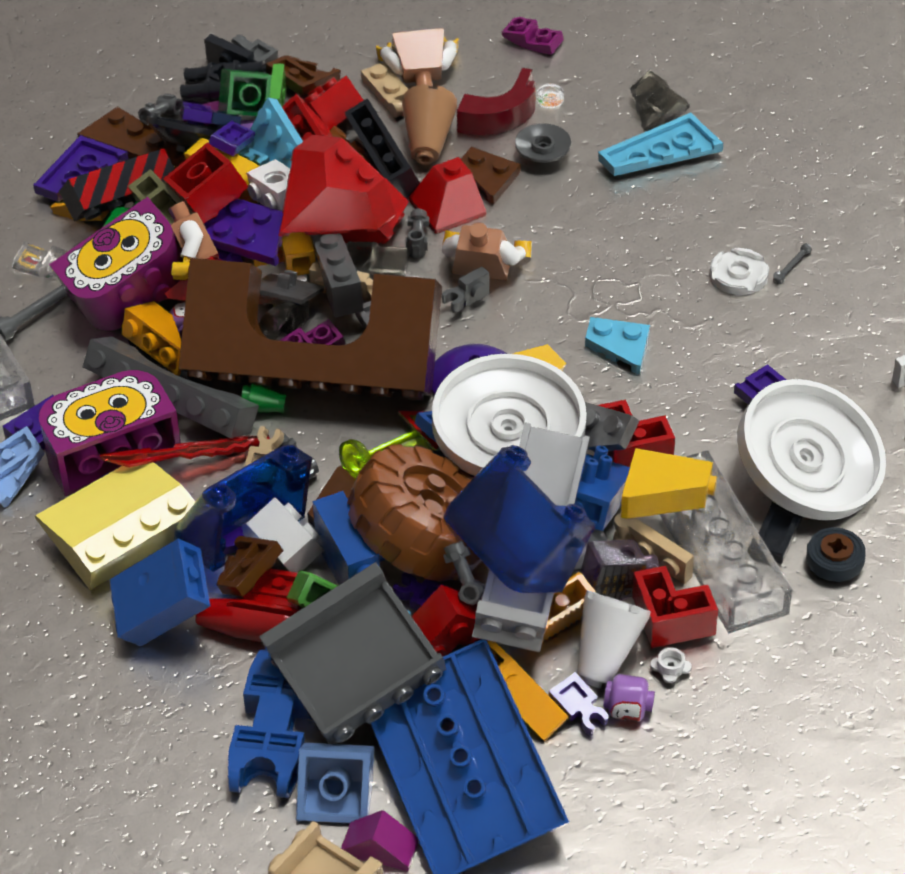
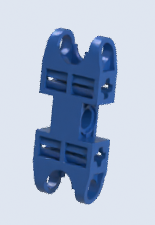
[228,650,312,798]

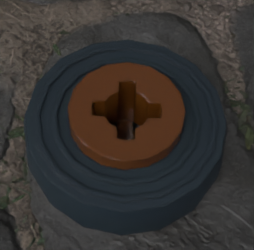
[806,527,866,582]

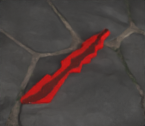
[100,435,270,468]

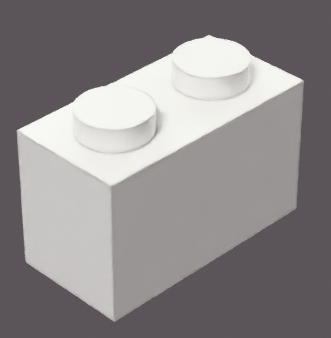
[246,497,324,573]

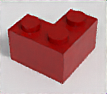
[597,399,675,467]
[632,566,718,648]
[411,585,488,657]

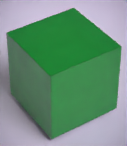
[218,69,272,116]

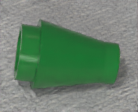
[241,383,286,413]

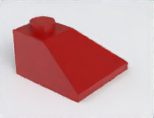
[409,157,486,234]

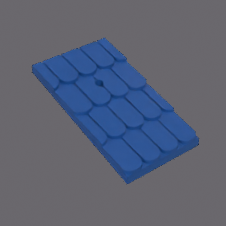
[371,639,570,874]

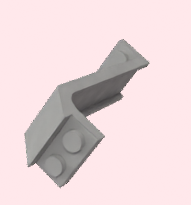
[472,422,590,652]

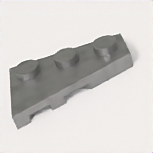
[584,402,639,452]

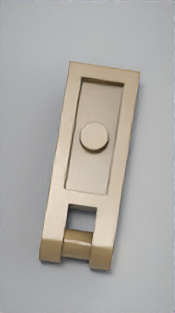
[361,62,409,118]
[613,513,694,584]

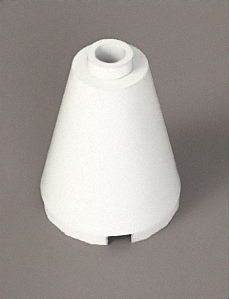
[577,590,651,689]

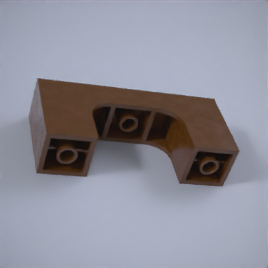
[179,258,442,401]

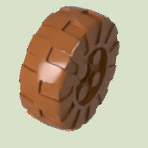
[347,444,500,582]

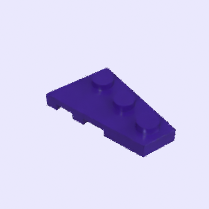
[33,135,128,202]

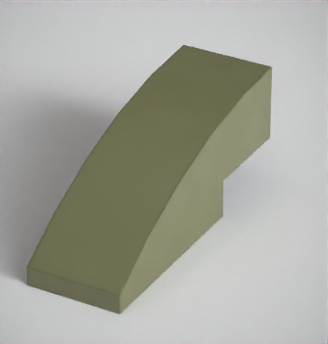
[128,169,193,225]

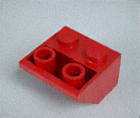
[302,75,364,131]

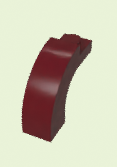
[456,68,536,135]

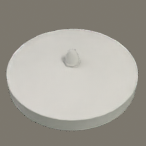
[432,354,586,483]
[737,379,886,520]

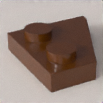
[266,55,341,96]
[461,147,520,204]
[216,536,284,597]

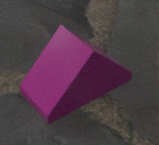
[341,810,419,871]

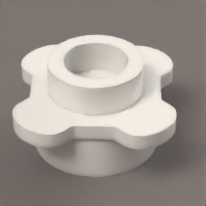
[650,648,692,683]

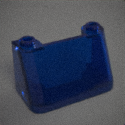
[174,445,312,572]
[444,445,596,593]

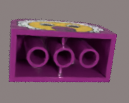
[49,196,183,331]
[39,370,181,497]

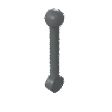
[773,243,812,284]

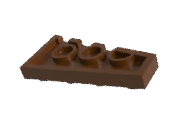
[77,106,186,168]

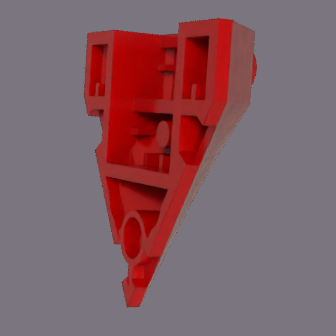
[278,135,396,236]

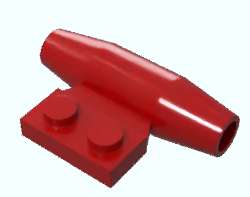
[195,568,302,642]

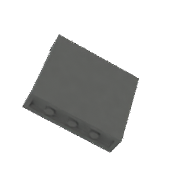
[259,562,446,744]

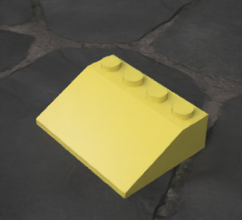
[35,456,200,590]

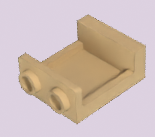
[268,821,383,874]

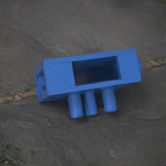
[571,446,630,531]
[313,491,386,585]
[110,538,210,646]

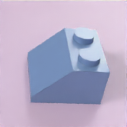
[296,743,374,823]

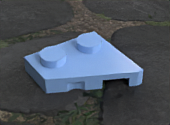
[0,426,45,508]

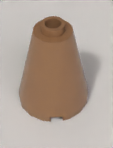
[402,84,457,165]

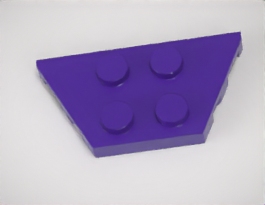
[204,199,283,266]

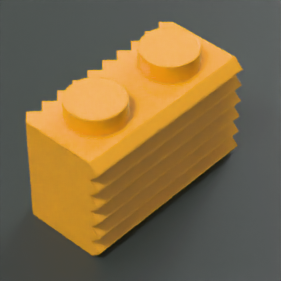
[542,572,595,643]

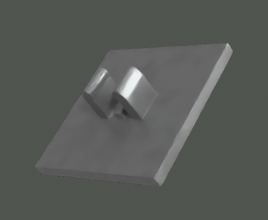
[260,269,325,304]

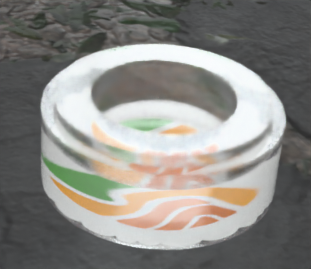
[537,84,564,109]

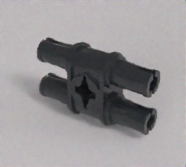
[180,59,267,103]

